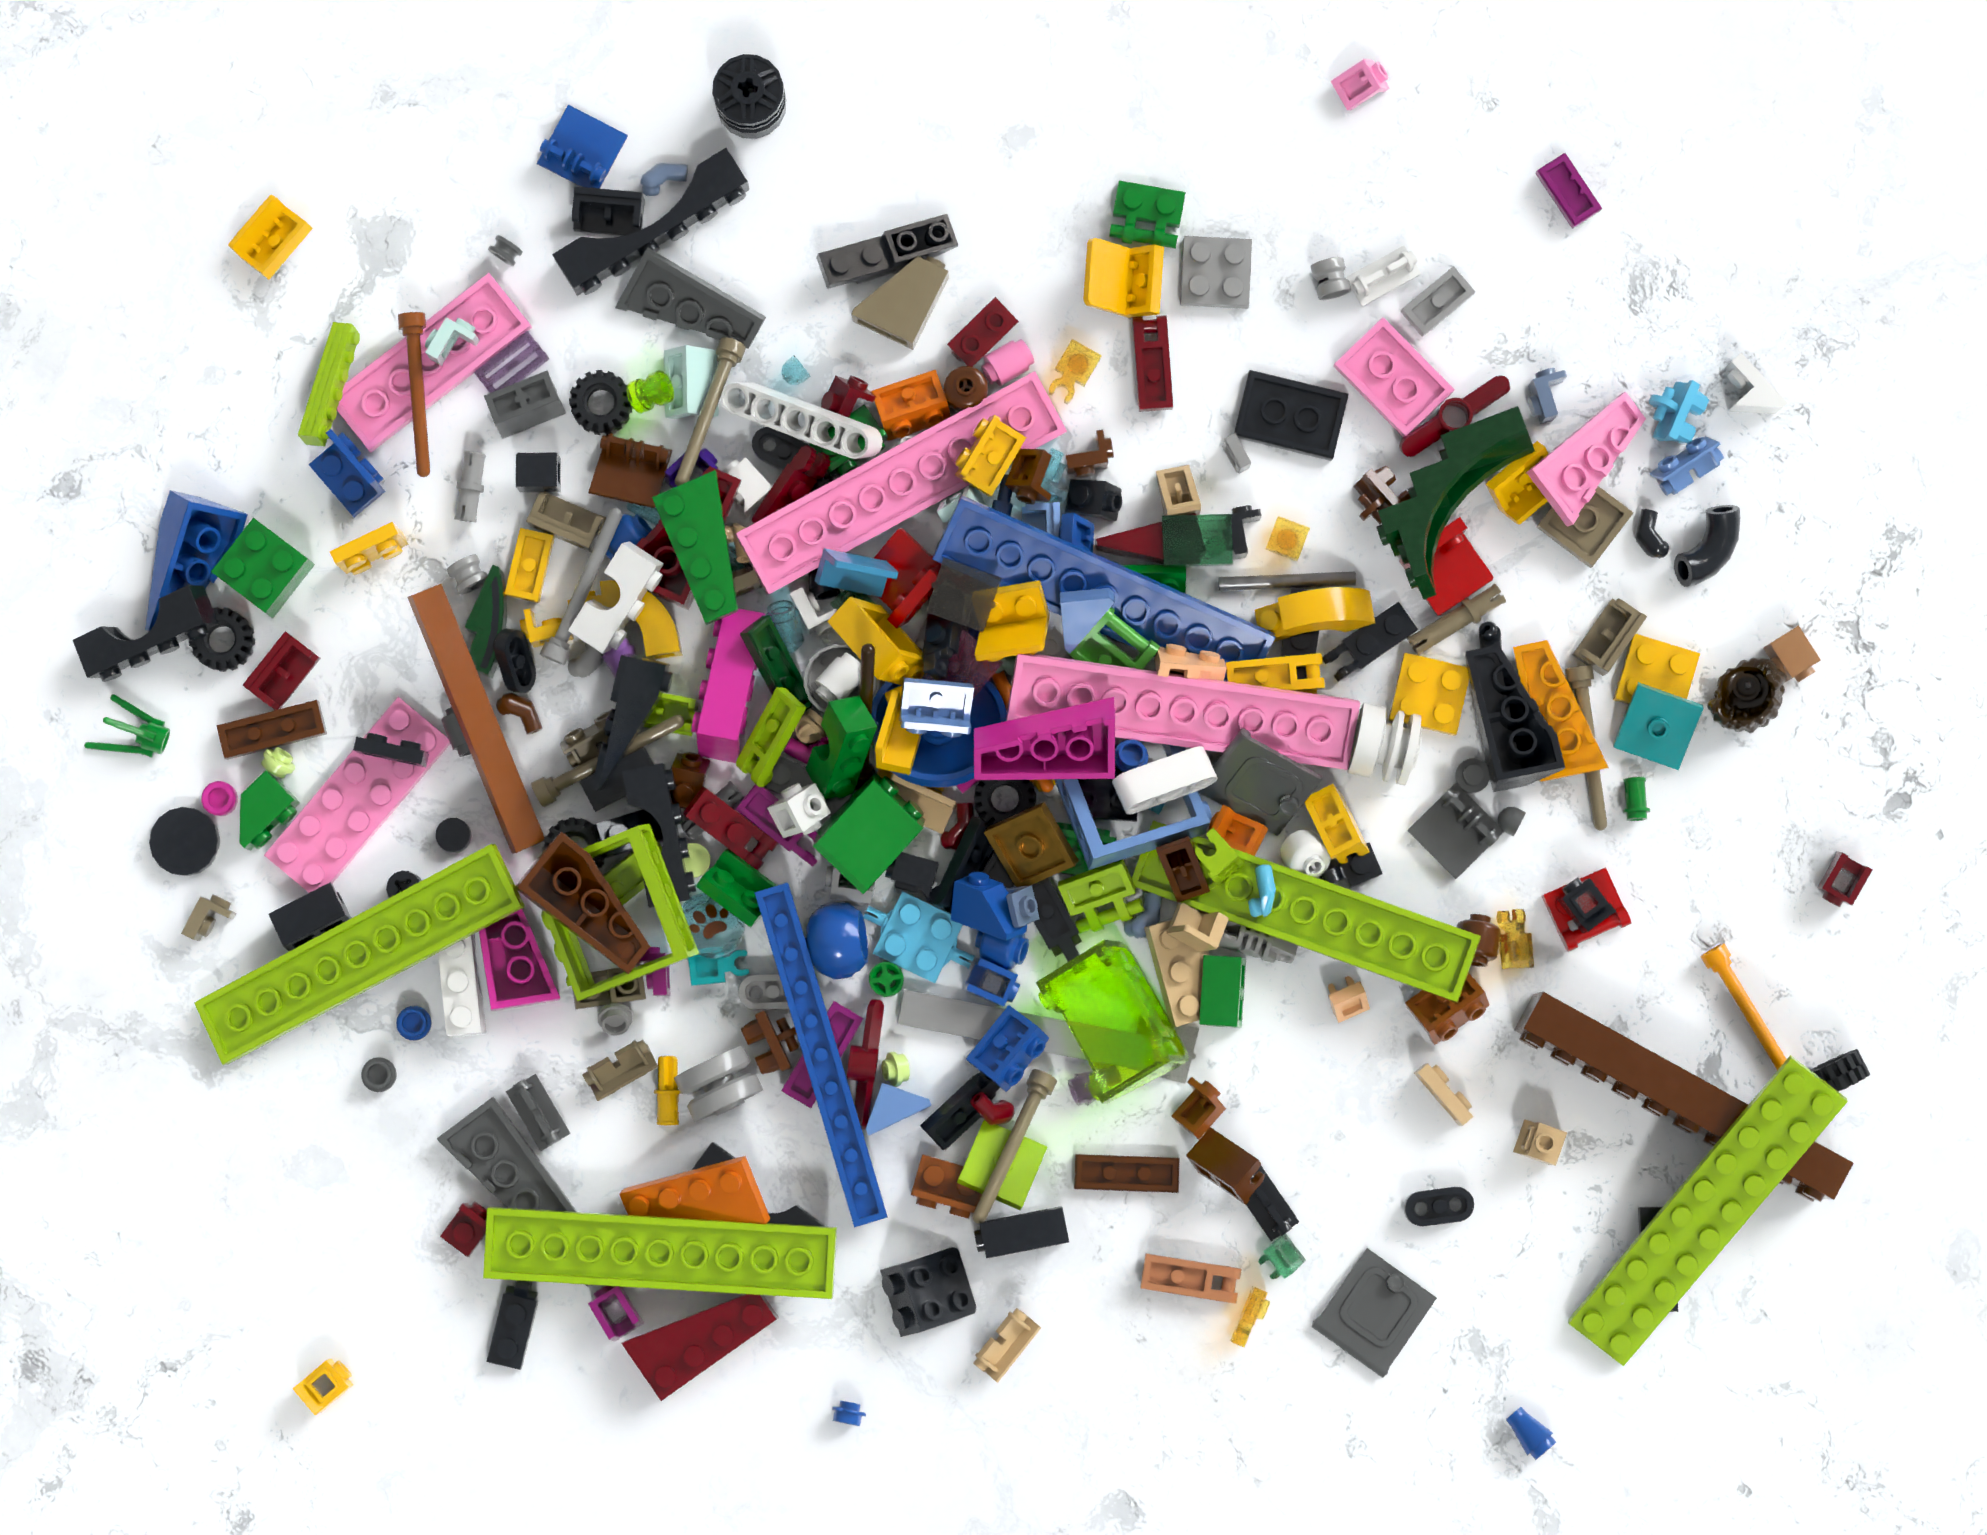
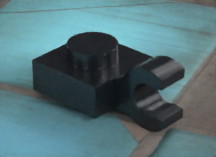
[1319,842,1383,888]

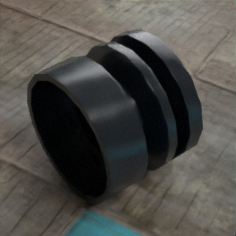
[712,54,787,139]

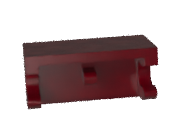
[242,631,321,710]

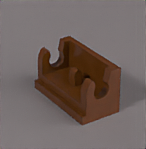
[1186,1127,1265,1205]

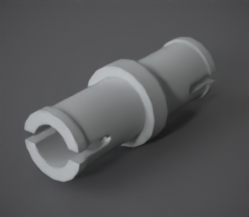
[454,451,486,523]

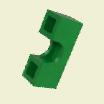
[805,695,877,799]

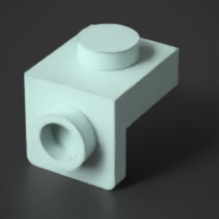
[425,317,480,366]

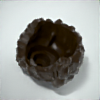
[1707,658,1787,733]

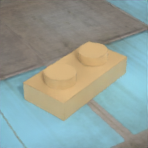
[1414,1063,1474,1126]

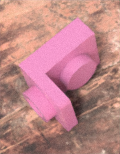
[1331,59,1390,110]

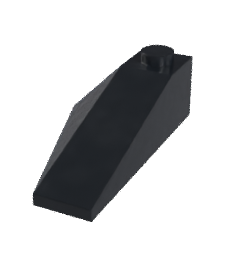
[592,654,673,791]

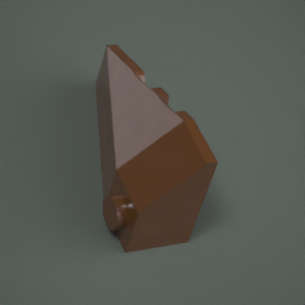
[514,832,650,974]

